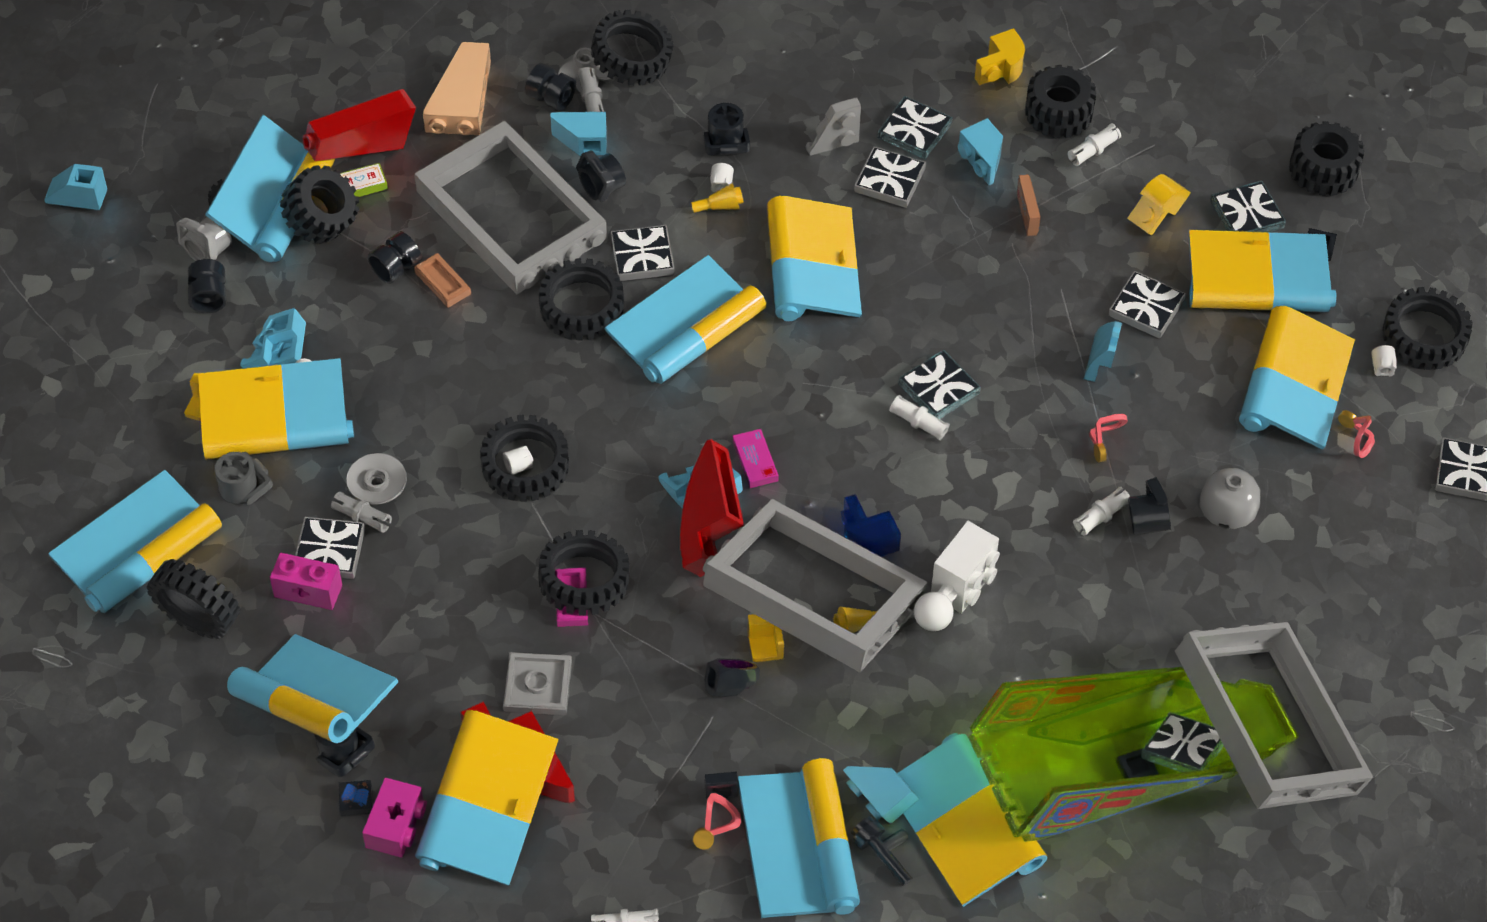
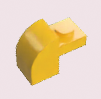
[975,28,1025,85]
[1127,174,1191,235]

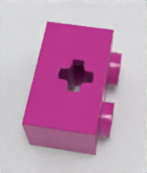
[270,553,342,610]
[362,778,427,858]

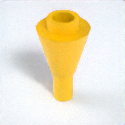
[691,183,744,213]
[833,606,877,633]

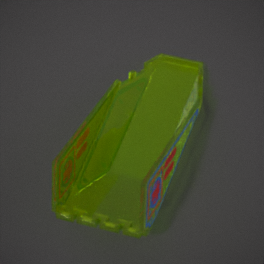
[968,667,1299,842]

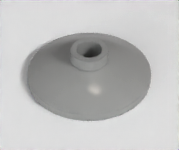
[346,453,407,505]

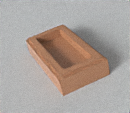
[1017,174,1040,236]
[414,253,471,308]

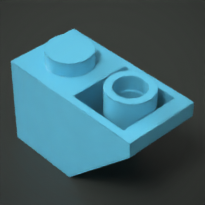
[551,112,607,156]
[958,118,1003,185]
[44,164,107,210]
[843,766,919,824]

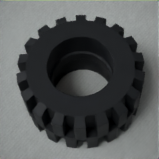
[1025,65,1096,138]
[1289,121,1364,196]
[280,165,359,244]

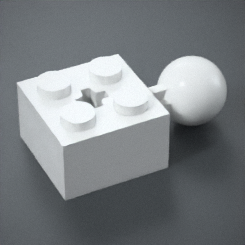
[914,521,1000,631]

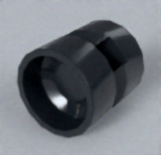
[525,63,576,111]
[367,231,422,284]
[188,259,226,313]

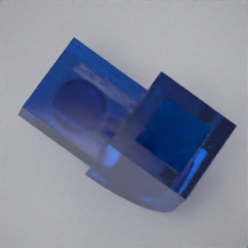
[841,494,901,557]

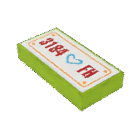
[340,163,388,197]

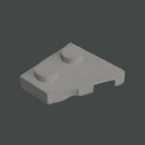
[806,97,861,156]

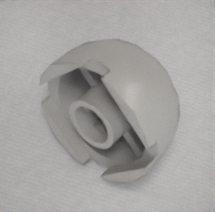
[1200,468,1260,529]

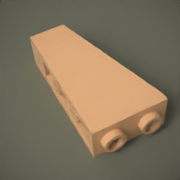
[423,42,491,135]

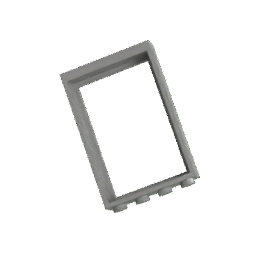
[414,120,607,295]
[703,499,928,672]
[1175,622,1373,809]

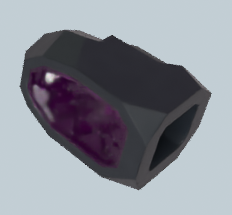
[704,658,760,697]

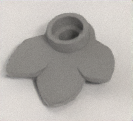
[558,47,610,92]

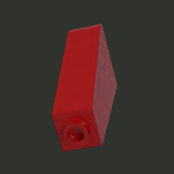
[303,89,416,161]

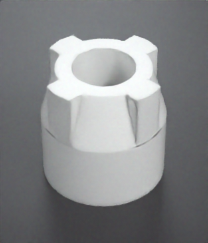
[710,163,734,192]
[1371,345,1397,377]
[503,445,533,475]

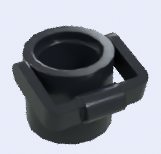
[703,103,750,156]
[576,150,626,202]
[1128,477,1171,535]
[314,727,375,777]

